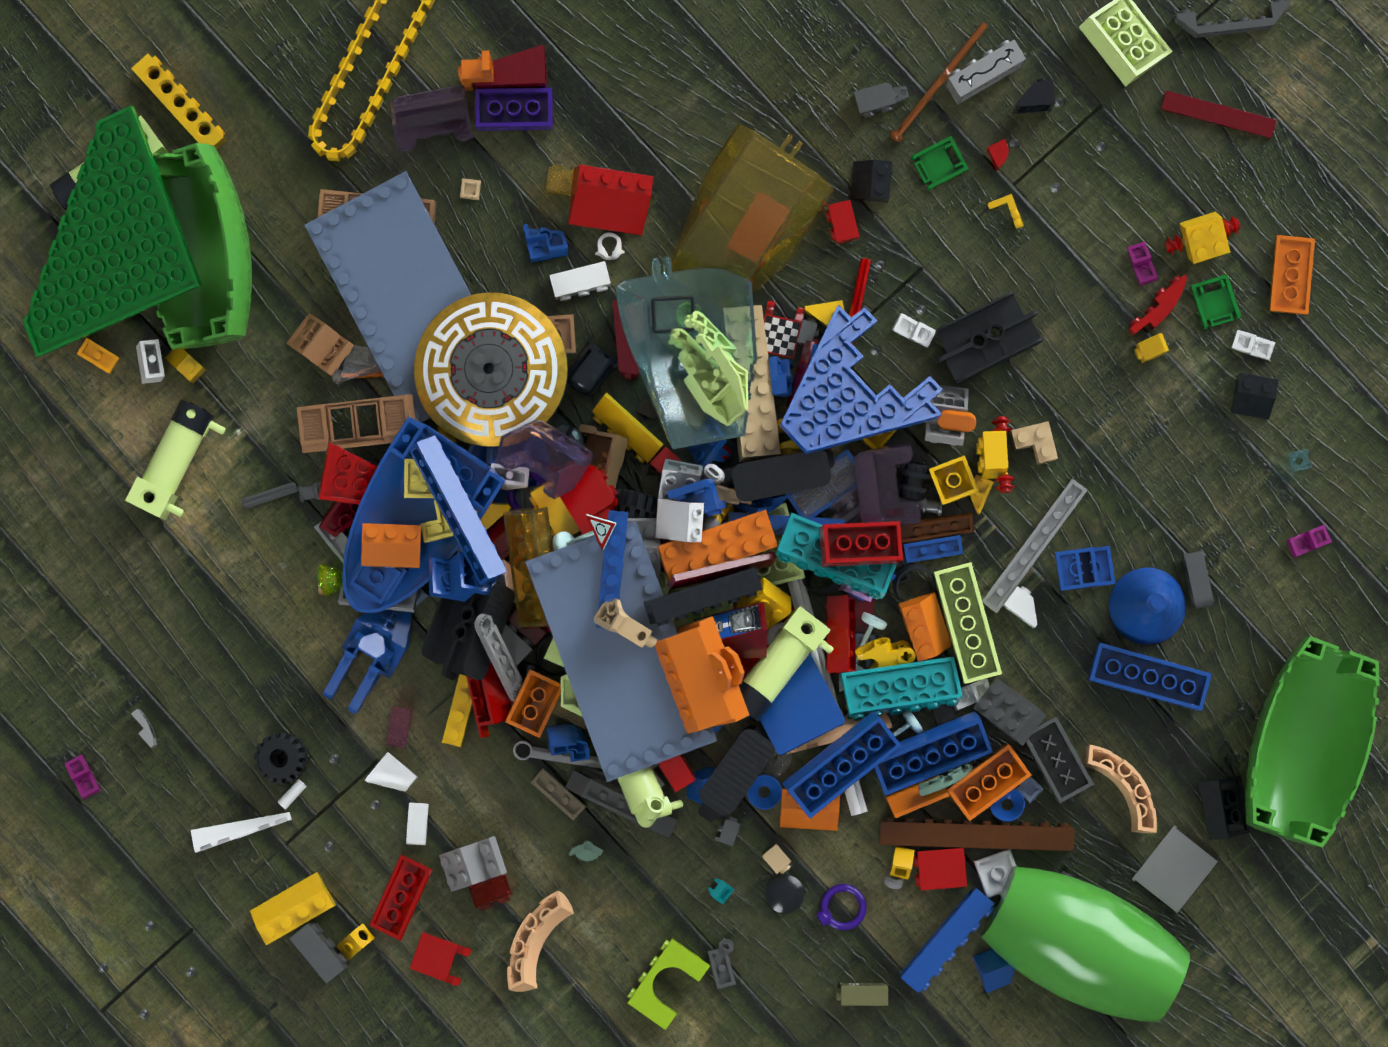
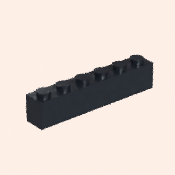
[644,567,763,626]

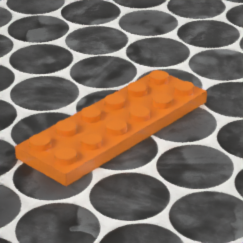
[657,510,778,582]

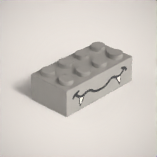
[946,39,1026,105]

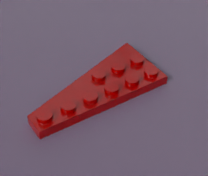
[318,441,378,505]

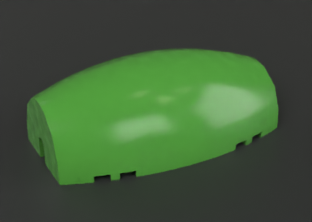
[153,143,252,349]
[1245,636,1379,848]
[980,866,1190,1022]

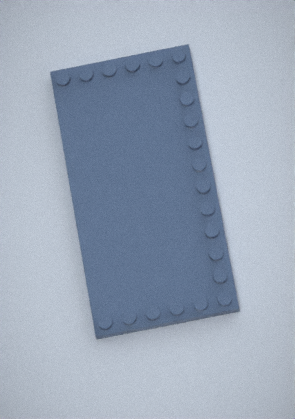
[305,171,494,423]
[525,521,717,782]

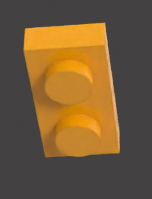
[77,338,120,374]

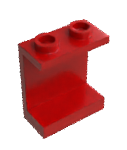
[913,847,967,890]

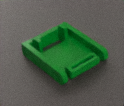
[910,136,969,191]
[1190,274,1241,329]

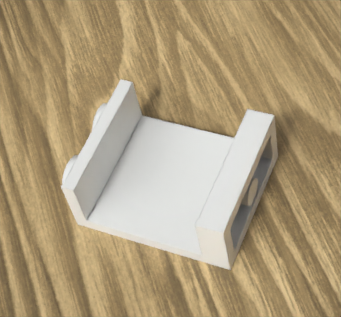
[655,499,704,542]

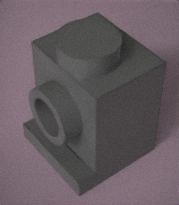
[797,318,820,346]
[714,816,740,846]

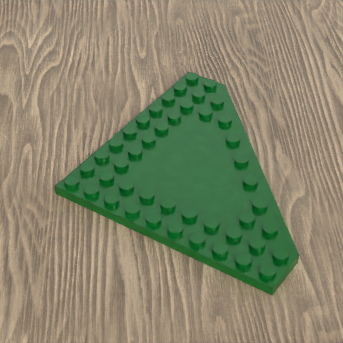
[23,106,202,357]

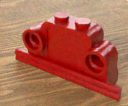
[546,459,618,539]
[466,662,518,738]

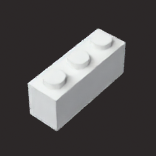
[549,261,611,302]

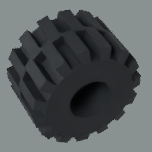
[613,489,658,518]
[254,732,310,784]

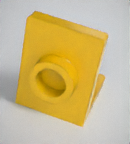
[336,924,375,960]

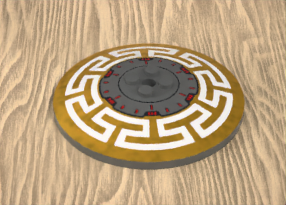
[414,292,568,447]

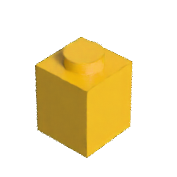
[890,846,915,880]

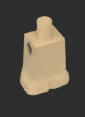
[594,598,657,648]

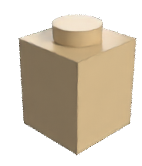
[762,844,792,874]

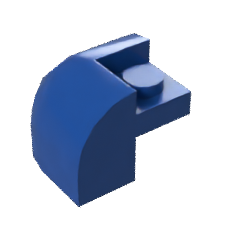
[546,724,590,762]

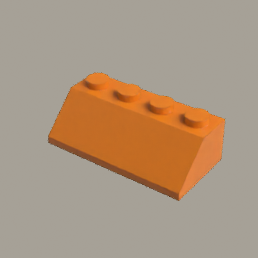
[946,743,1032,821]

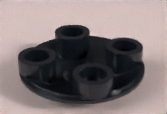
[766,875,804,913]

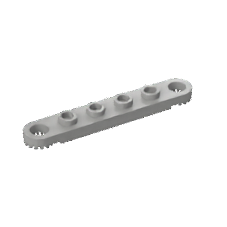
[475,614,523,702]

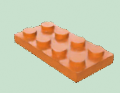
[1269,235,1315,315]

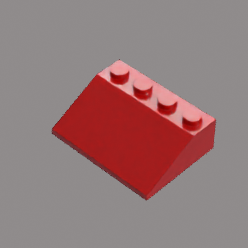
[568,165,653,236]

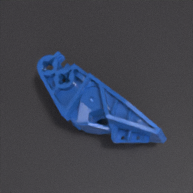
[323,609,412,715]

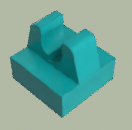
[708,878,735,904]

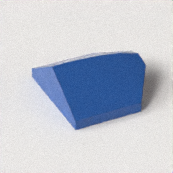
[686,766,715,805]
[972,949,1015,993]

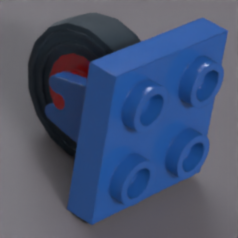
[688,419,738,469]

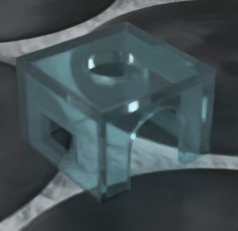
[1287,449,1313,473]

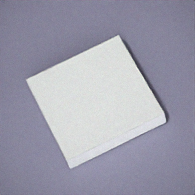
[973,849,1016,898]

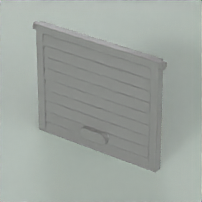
[1132,825,1218,913]

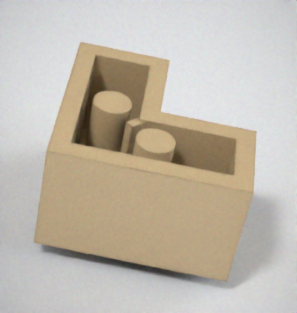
[1009,421,1058,465]

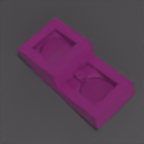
[1127,241,1158,286]
[1286,525,1332,558]
[64,754,101,800]

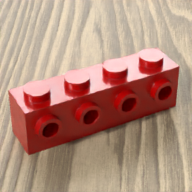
[825,595,856,675]

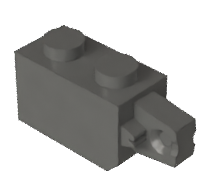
[853,82,909,118]

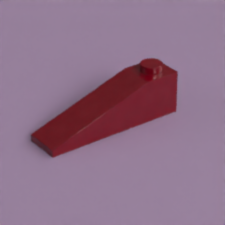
[319,501,359,537]

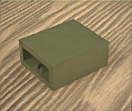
[836,983,888,1006]

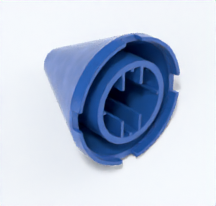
[1108,568,1186,645]

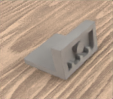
[657,459,703,503]

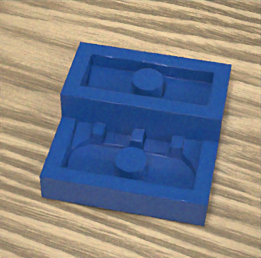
[732,494,787,514]

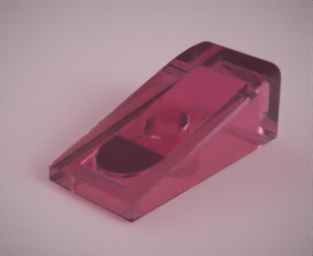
[387,707,412,748]

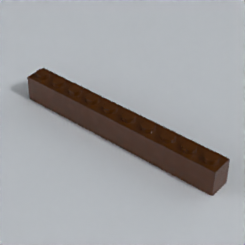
[879,818,1074,851]

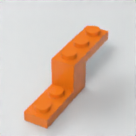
[458,51,494,91]

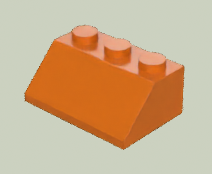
[361,523,421,568]
[898,591,952,662]
[505,669,561,738]
[885,774,949,818]
[780,789,840,831]

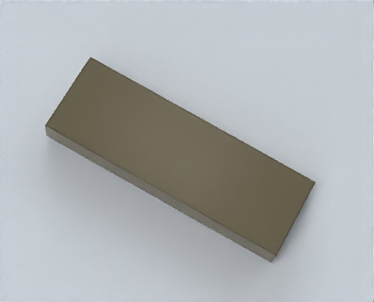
[530,768,586,821]

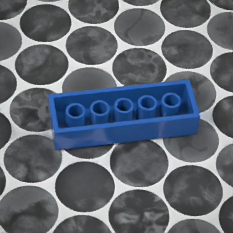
[1087,643,1212,711]
[782,711,901,818]
[874,711,993,796]
[899,887,994,993]

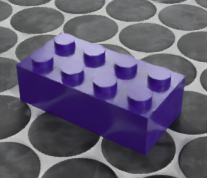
[475,88,553,131]

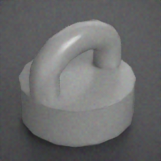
[884,870,904,889]

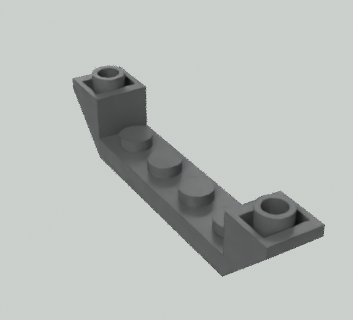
[1174,0,1290,38]
[565,770,678,838]

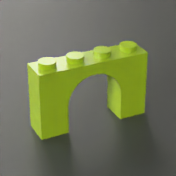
[627,938,710,1030]

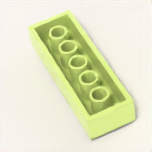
[933,562,1002,684]

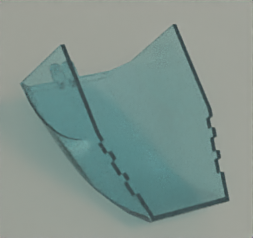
[615,256,757,449]

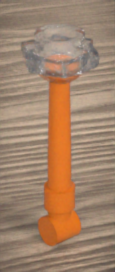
[332,368,385,387]

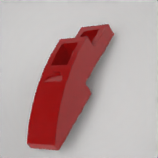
[1128,275,1187,336]

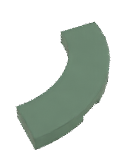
[918,761,973,796]

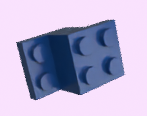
[667,479,727,519]
[1055,546,1116,591]
[429,551,496,602]

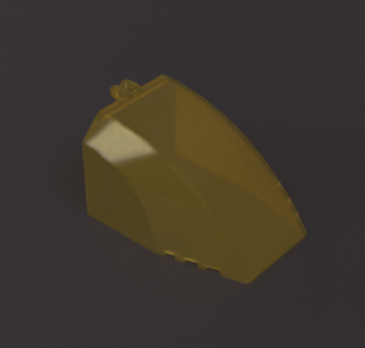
[667,124,834,310]

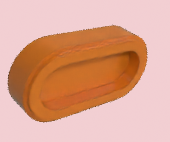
[938,410,976,432]

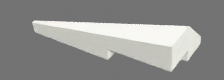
[191,812,292,853]

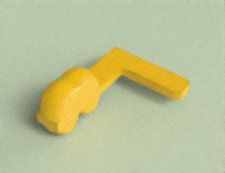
[988,194,1023,229]

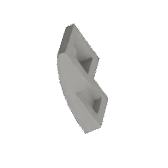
[131,709,157,748]

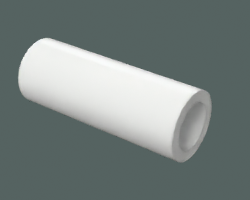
[277,779,307,809]

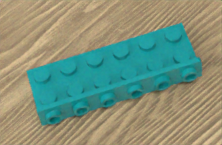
[775,513,897,599]
[840,657,963,721]

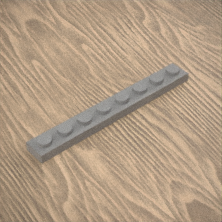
[982,479,1087,613]

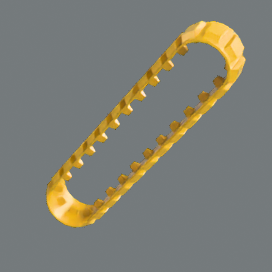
[308,0,435,161]

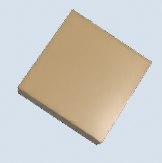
[460,178,481,200]

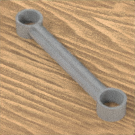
[513,741,602,769]

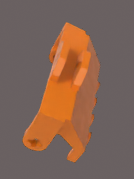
[655,616,749,734]

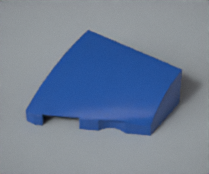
[523,224,568,263]
[769,356,793,397]

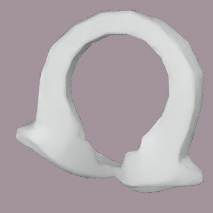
[595,232,625,260]

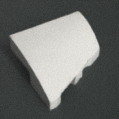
[365,752,418,792]

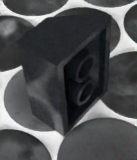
[1199,775,1251,840]

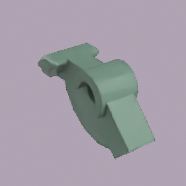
[568,840,603,861]

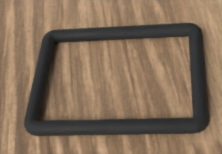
[651,295,695,333]

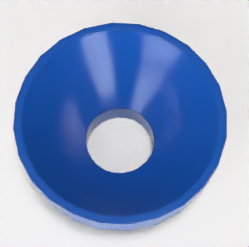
[747,775,782,810]
[990,788,1025,822]

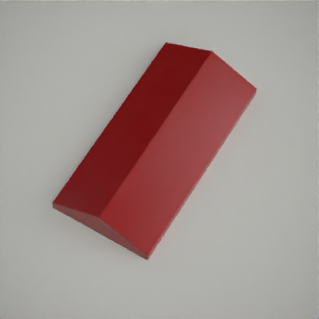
[369,855,432,941]

